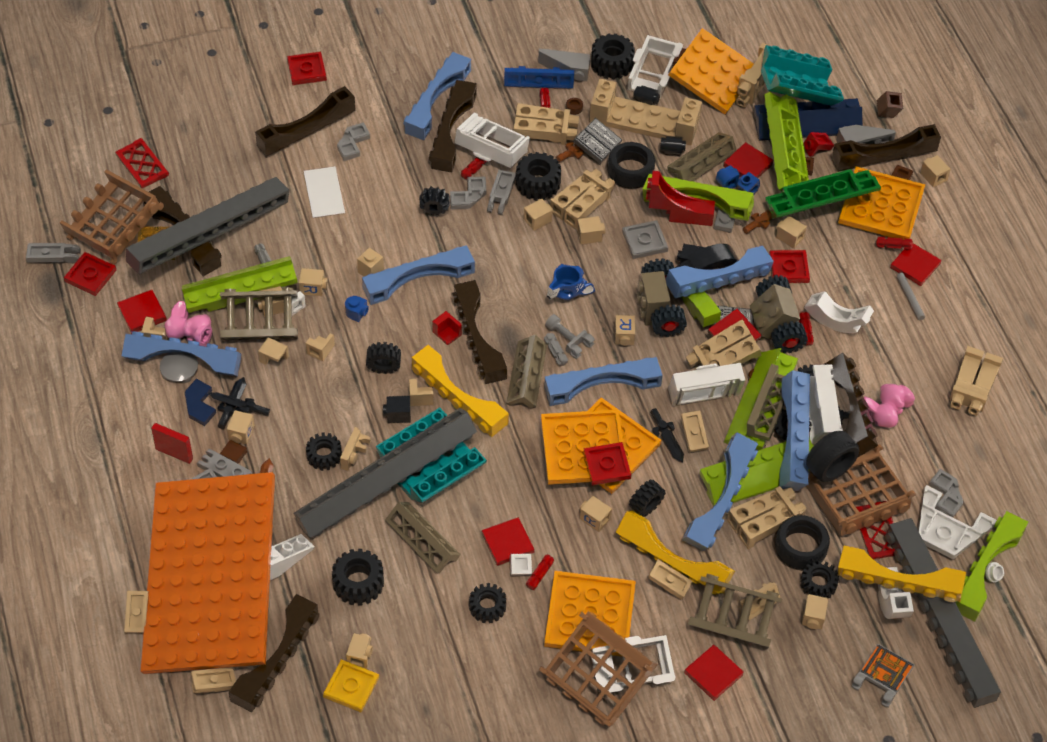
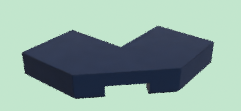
[185,378,216,426]

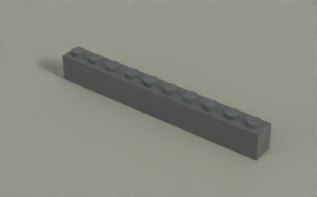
[126,177,289,275]
[293,408,477,538]
[886,518,1001,708]

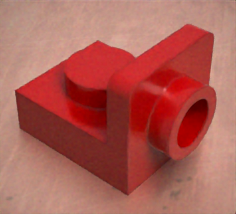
[803,132,834,157]

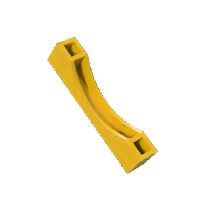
[411,344,509,437]
[615,511,735,595]
[838,545,966,602]

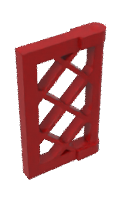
[115,138,169,189]
[856,501,895,560]

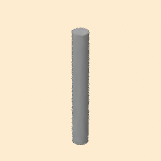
[897,273,925,320]

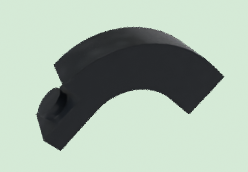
[675,243,739,270]

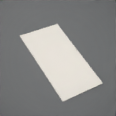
[304,167,345,218]

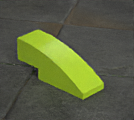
[681,291,721,327]

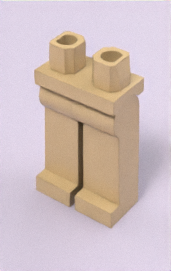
[736,42,770,108]
[514,103,579,145]
[550,169,615,230]
[686,320,762,367]
[949,346,1003,416]
[727,486,806,549]

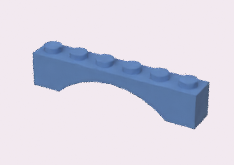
[403,52,471,140]
[362,245,475,305]
[666,246,774,298]
[121,331,242,377]
[544,357,663,406]
[780,370,810,491]
[682,432,758,551]

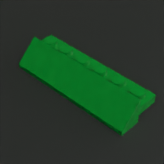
[765,169,881,219]

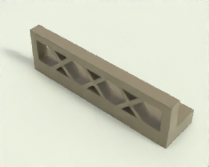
[667,132,736,181]
[506,335,547,409]
[747,364,785,441]
[385,502,461,573]

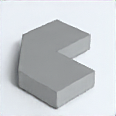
[337,122,370,161]
[450,177,486,210]
[929,469,963,517]

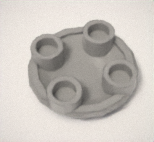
[160,352,198,383]

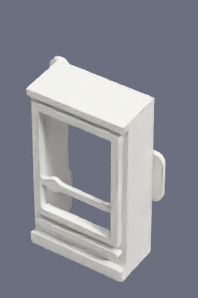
[627,35,683,99]
[455,112,530,168]
[668,363,745,407]
[809,365,843,444]
[591,635,675,693]

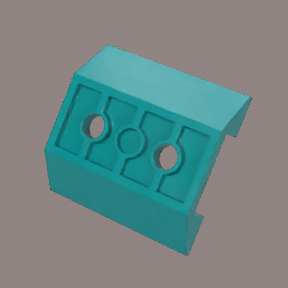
[761,45,844,106]
[376,407,487,503]

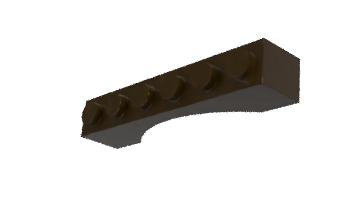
[429,79,477,173]
[255,86,356,157]
[832,124,941,170]
[143,186,222,276]
[451,280,507,384]
[824,353,878,457]
[228,594,319,713]

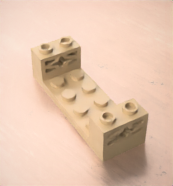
[590,79,702,145]

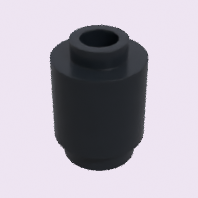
[633,85,660,105]
[660,136,686,155]

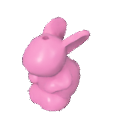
[164,301,212,347]
[864,384,915,428]

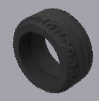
[607,142,655,189]
[806,431,859,482]
[775,515,830,570]

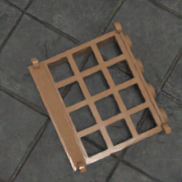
[60,169,164,265]
[806,444,916,537]
[539,611,658,727]

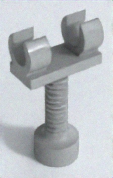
[545,314,595,359]

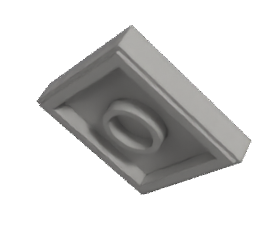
[622,220,668,259]

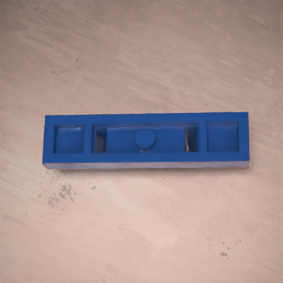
[504,66,574,88]

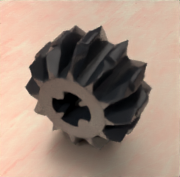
[419,186,450,216]

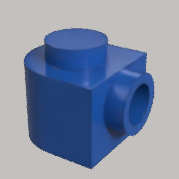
[716,165,740,189]
[737,172,760,195]
[345,296,369,322]

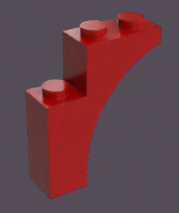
[646,171,715,226]

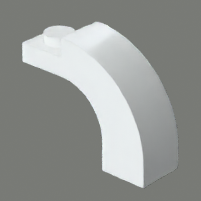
[804,291,874,333]
[877,567,914,619]

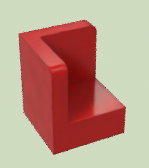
[432,311,462,345]

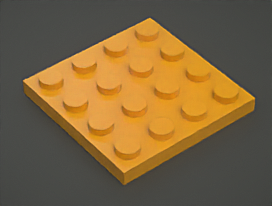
[668,28,754,115]
[838,166,926,240]
[588,397,662,494]
[541,409,624,485]
[544,571,636,657]

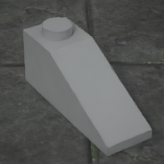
[538,48,590,81]
[836,125,896,144]

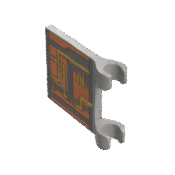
[852,644,915,707]

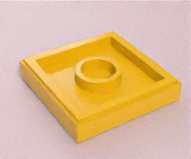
[323,659,379,713]

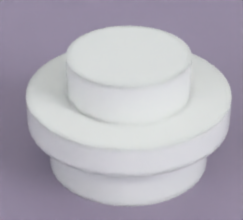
[985,562,1004,582]

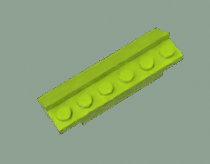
[764,92,809,191]
[182,256,298,313]
[724,348,798,450]
[699,439,813,507]

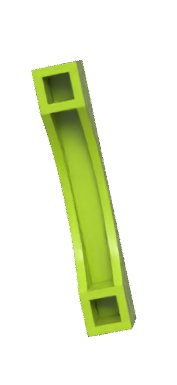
[643,174,754,221]
[955,511,1028,622]

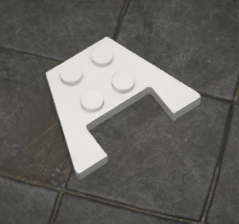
[918,485,997,559]

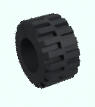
[591,33,635,79]
[516,152,561,200]
[332,549,384,606]

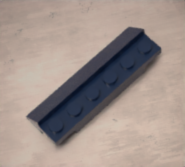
[754,98,863,141]

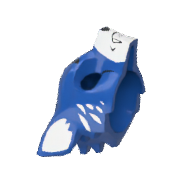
[547,264,595,300]

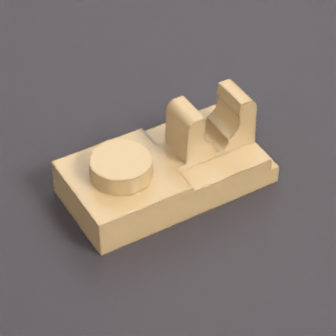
[681,410,709,453]
[340,427,370,471]
[648,560,692,600]
[740,582,780,621]
[124,591,149,634]
[191,667,236,693]

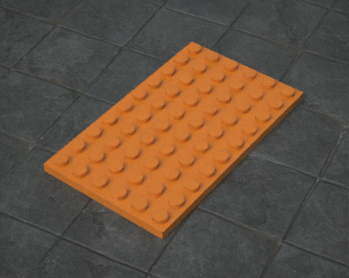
[141,472,275,674]

